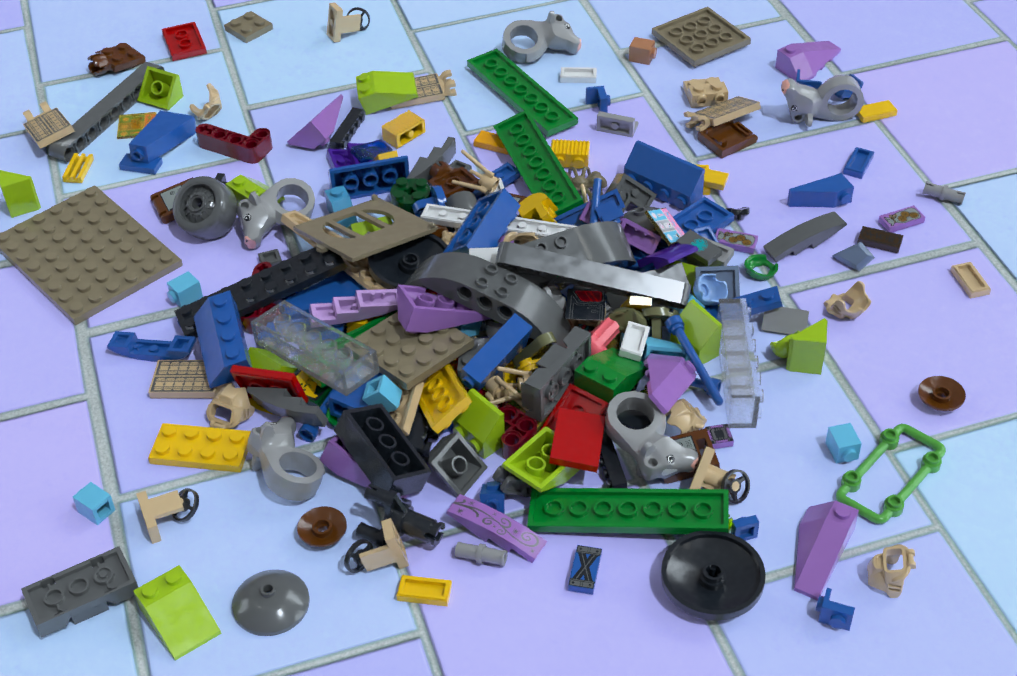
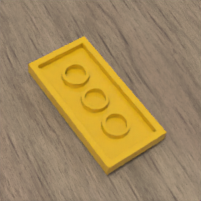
[419,363,472,434]
[148,423,251,473]

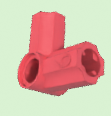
[566,317,620,356]

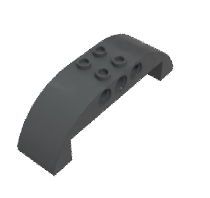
[506,221,636,289]
[404,252,572,348]

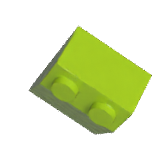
[356,71,418,115]
[502,426,580,492]
[133,565,222,661]

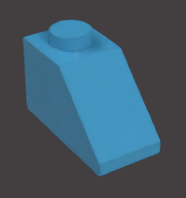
[325,185,358,228]

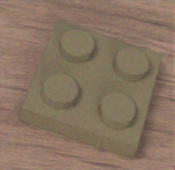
[224,11,273,43]

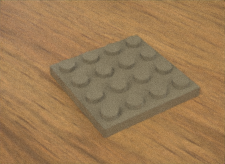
[652,6,751,67]
[346,311,474,391]

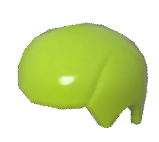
[770,330,800,359]

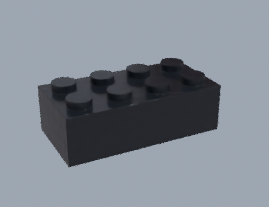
[334,403,432,496]

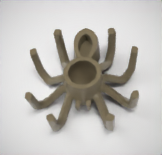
[566,167,607,201]

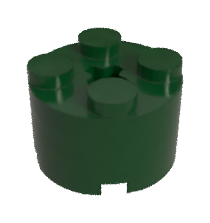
[390,177,431,215]

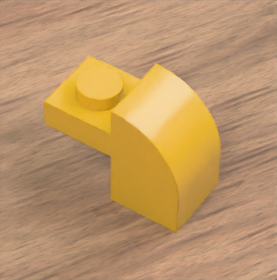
[518,193,558,223]

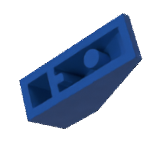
[787,173,854,208]

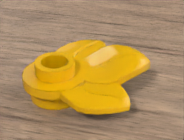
[514,357,541,378]

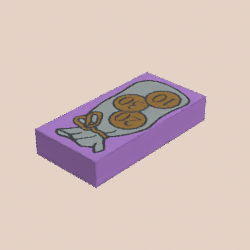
[878,205,925,232]
[715,228,758,254]

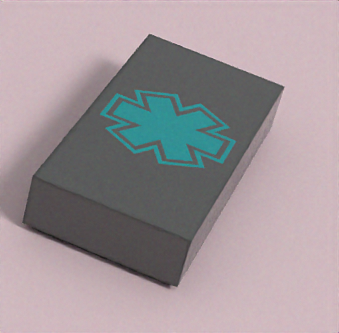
[676,230,723,266]

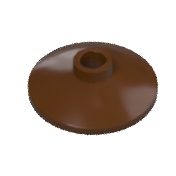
[918,376,966,411]
[297,506,347,548]

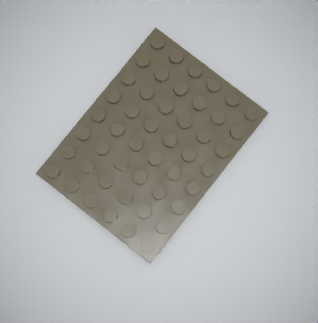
[0,185,183,326]

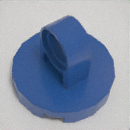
[412,185,447,218]

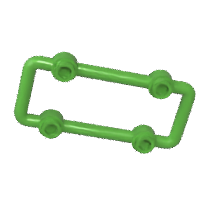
[836,423,946,524]

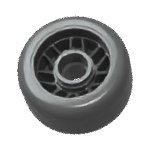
[173,176,238,240]

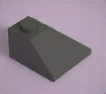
[428,432,488,497]

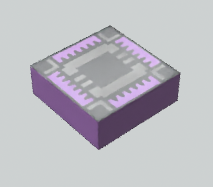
[705,424,734,449]

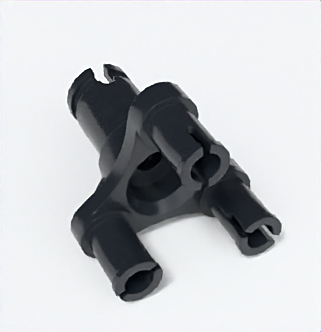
[355,483,445,548]

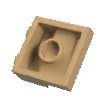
[683,77,729,108]

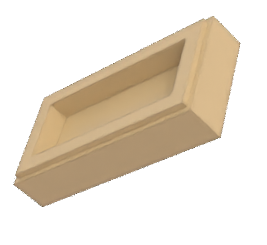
[950,262,991,299]

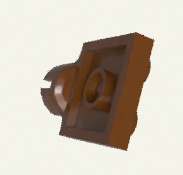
[87,43,146,76]
[428,161,481,200]

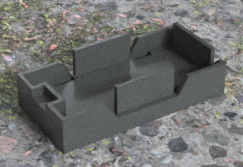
[521,326,591,422]
[21,546,138,638]

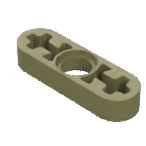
[512,332,557,369]

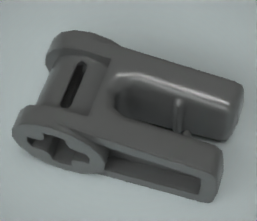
[492,465,533,498]

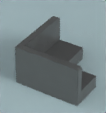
[605,173,657,213]

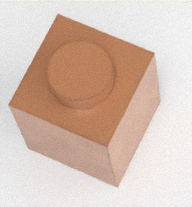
[629,37,657,65]

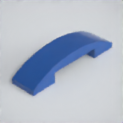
[107,331,196,362]

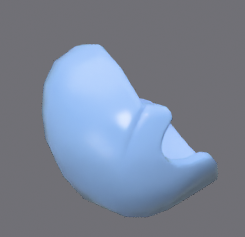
[693,274,728,306]

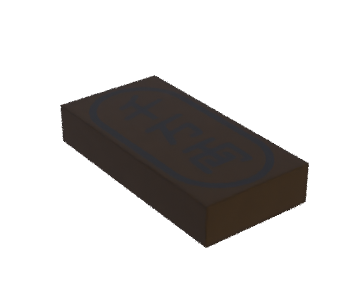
[857,226,904,253]

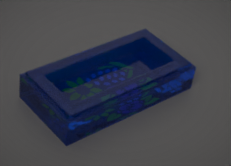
[350,139,393,163]

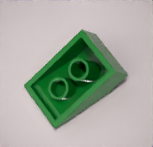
[574,347,648,403]

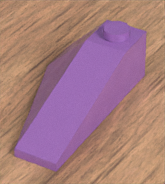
[775,41,841,81]
[287,94,344,149]
[397,284,491,333]
[644,354,697,415]
[320,435,411,498]
[794,501,859,601]

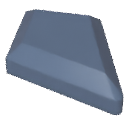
[832,242,875,272]

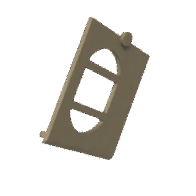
[293,194,438,262]

